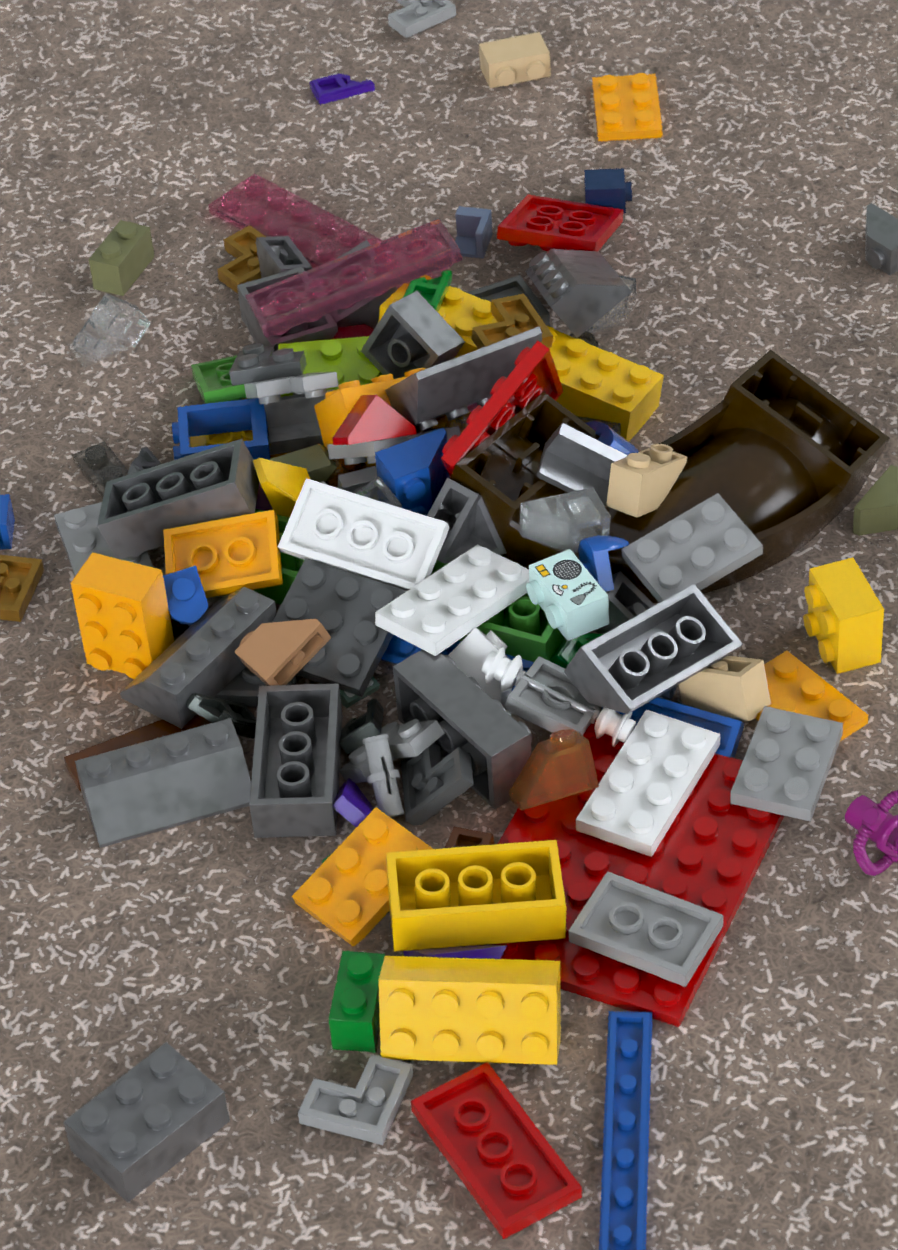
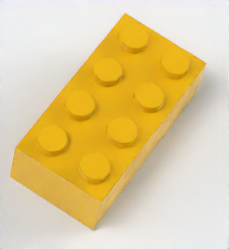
[386,840,566,952]
[379,956,561,1065]

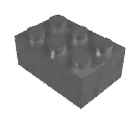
[63,1042,230,1202]

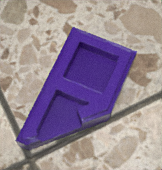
[309,73,375,105]
[333,778,374,827]

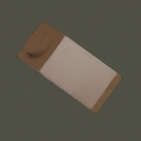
[234,619,332,686]

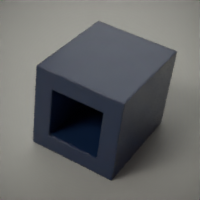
[584,168,632,213]

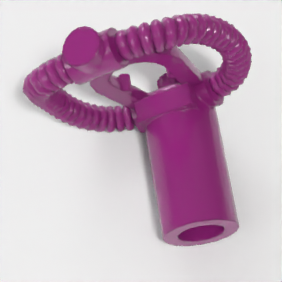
[845,790,898,876]

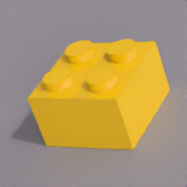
[803,557,884,674]

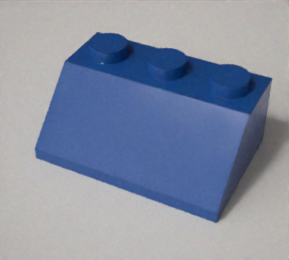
[375,428,450,516]

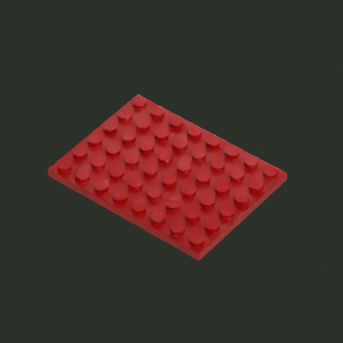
[491,721,784,1027]

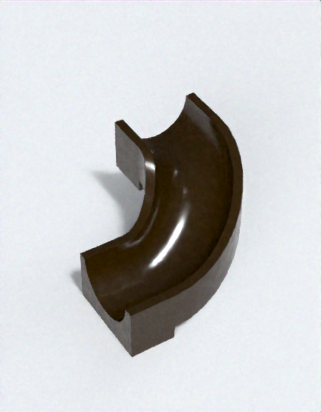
[450,350,890,603]

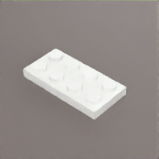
[278,478,450,591]
[375,544,530,656]
[576,709,720,857]

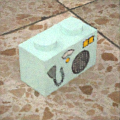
[526,549,609,641]

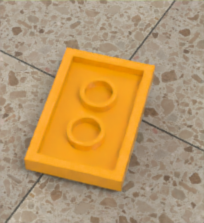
[592,73,663,142]
[163,510,283,598]
[756,650,869,741]
[292,807,433,947]

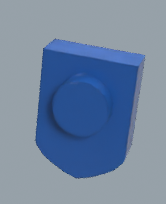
[578,536,629,592]
[163,566,208,624]

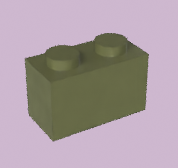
[88,220,155,296]

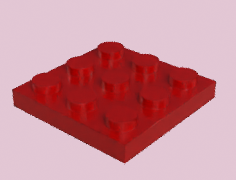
[497,195,624,251]

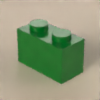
[328,951,385,1053]

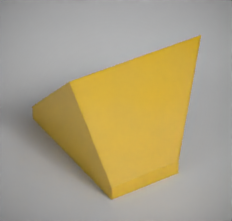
[253,458,310,517]

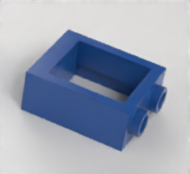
[172,398,271,460]

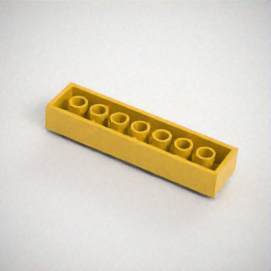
[378,272,664,442]

